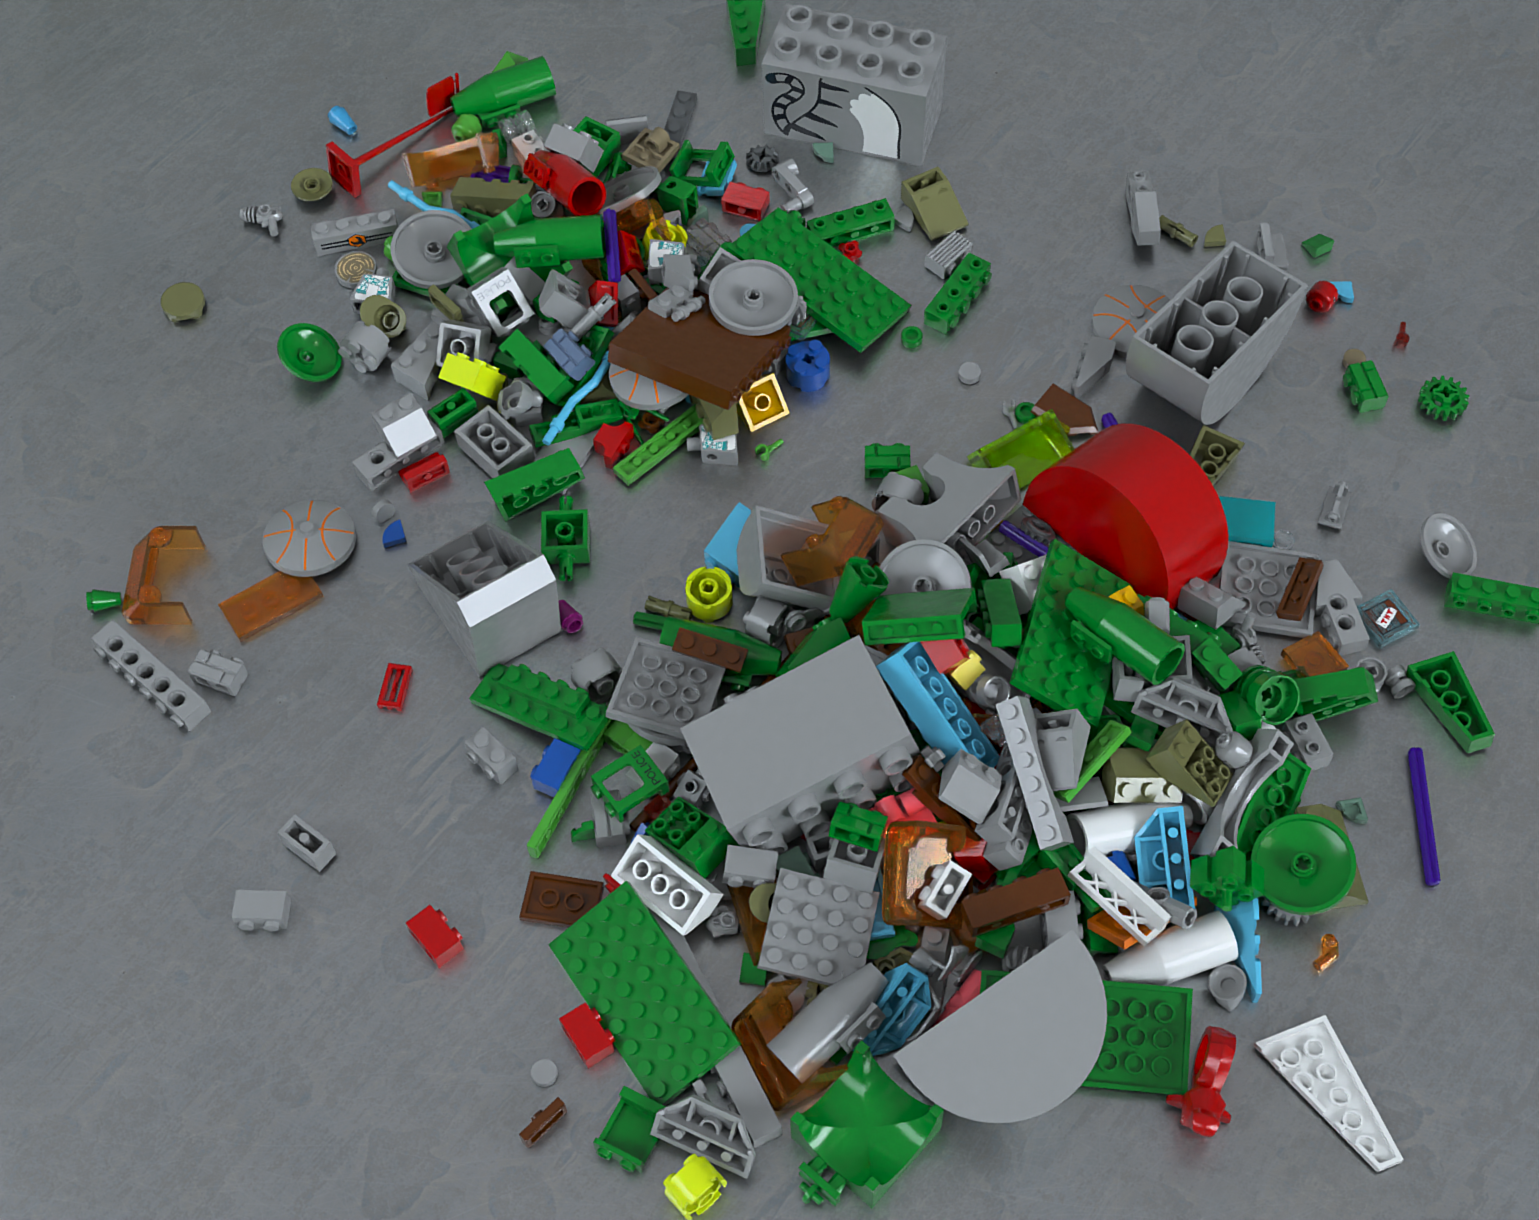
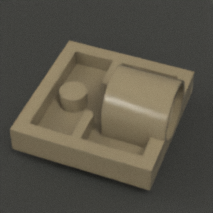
[622,127,680,173]

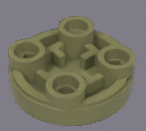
[161,282,205,321]

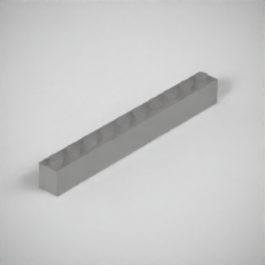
[651,911,783,1149]

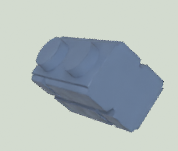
[543,328,596,381]

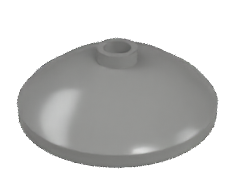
[1420,513,1477,578]

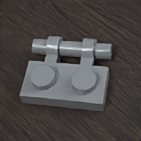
[648,285,705,322]

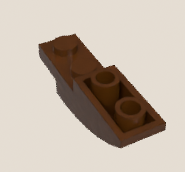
[902,754,981,841]

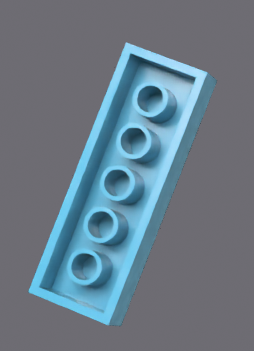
[876,642,1000,768]

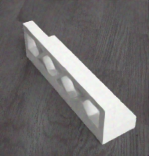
[1068,846,1172,947]

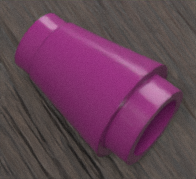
[558,600,583,633]

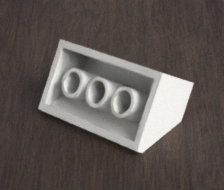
[611,834,724,936]

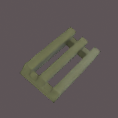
[428,284,464,322]

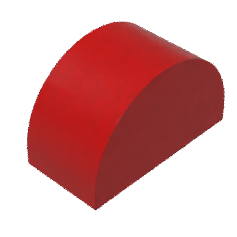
[1022,423,1228,610]

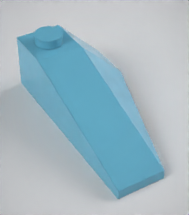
[1214,898,1262,1003]

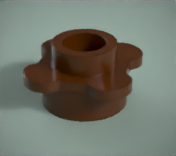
[638,412,665,434]

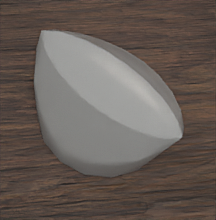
[1208,964,1247,1012]

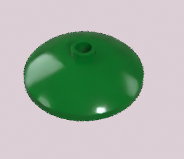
[277,323,342,382]

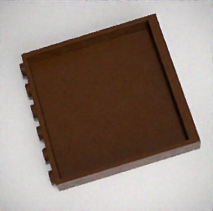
[608,287,791,410]

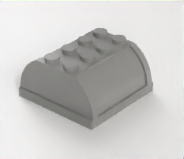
[737,505,842,615]

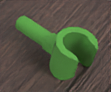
[755,439,784,461]

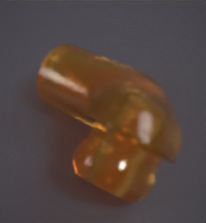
[1313,934,1339,972]

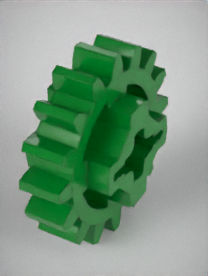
[1418,375,1470,421]

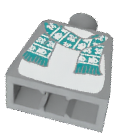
[648,239,698,285]
[350,267,396,313]
[687,424,738,465]

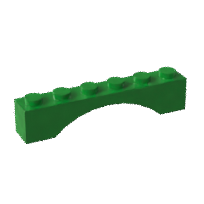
[975,828,1040,959]

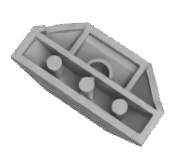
[1131,677,1233,749]
[650,1094,756,1179]

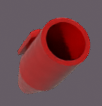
[523,150,606,216]

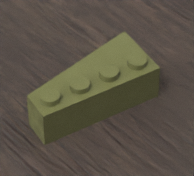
[450,177,537,218]
[1189,425,1245,486]

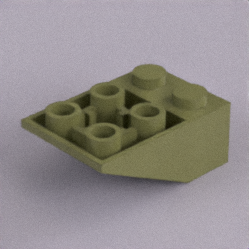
[901,166,969,241]
[1146,719,1233,807]

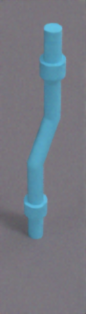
[388,180,480,229]
[542,351,611,446]

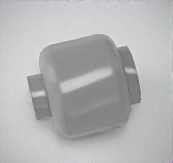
[1215,731,1253,769]

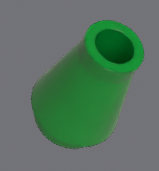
[86,589,122,612]

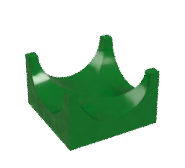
[447,193,573,317]
[790,1040,944,1209]

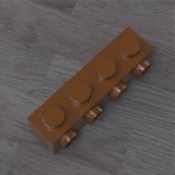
[960,868,1071,938]

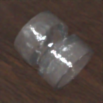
[499,110,536,146]

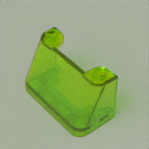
[967,409,1074,489]

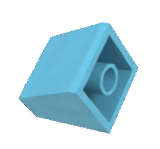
[704,502,751,588]

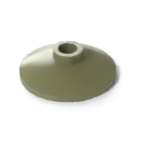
[291,168,333,201]

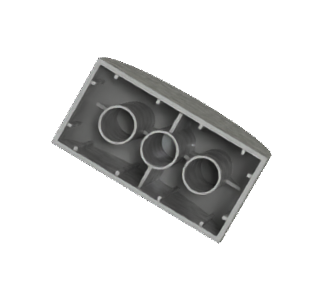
[1126,241,1308,425]
[893,929,1107,1123]

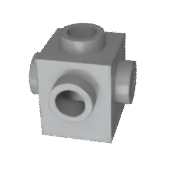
[673,769,712,809]

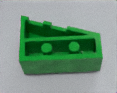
[498,329,574,404]
[1293,667,1378,722]

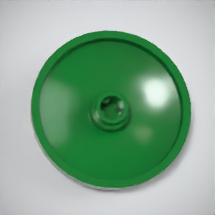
[1251,814,1356,915]

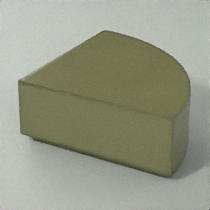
[1204,224,1226,247]

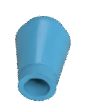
[328,106,357,135]

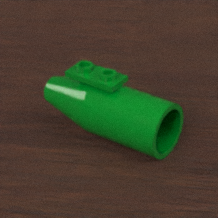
[450,56,556,129]
[494,214,606,268]
[1065,587,1185,685]
[659,616,782,692]

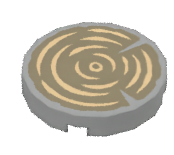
[334,251,377,289]

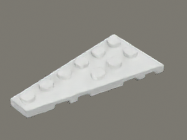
[1254,1015,1404,1172]

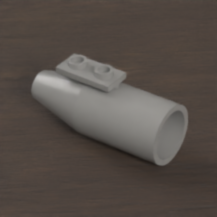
[766,963,889,1084]

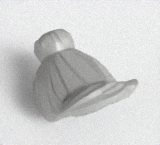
[498,380,543,421]

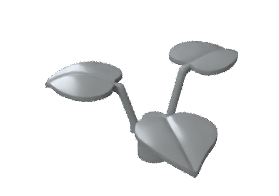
[905,945,983,1042]

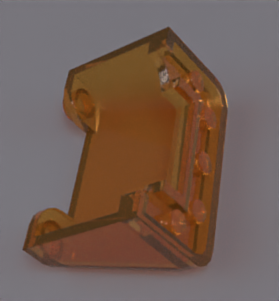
[882,820,966,929]

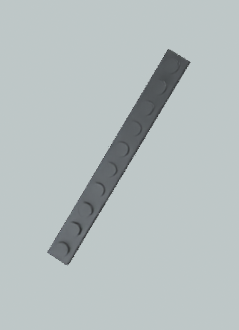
[629,90,697,242]

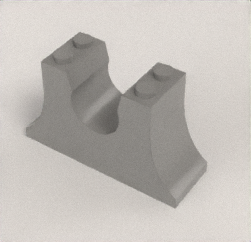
[877,453,1022,559]

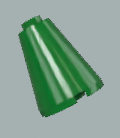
[829,556,889,623]

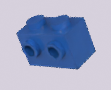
[530,738,581,797]

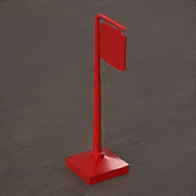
[326,73,459,198]

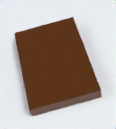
[519,871,604,928]

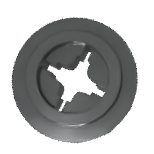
[746,144,779,172]
[1021,517,1056,544]

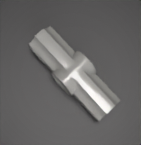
[1132,880,1197,930]

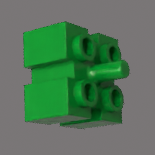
[1190,846,1264,911]

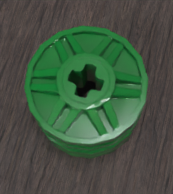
[1233,665,1300,725]

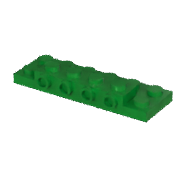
[469,663,610,752]
[1237,753,1312,861]

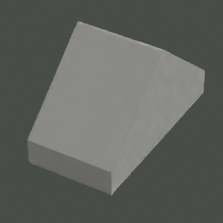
[407,521,561,677]

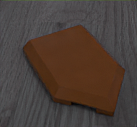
[1031,383,1099,436]

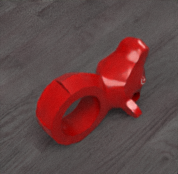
[1166,1026,1236,1137]

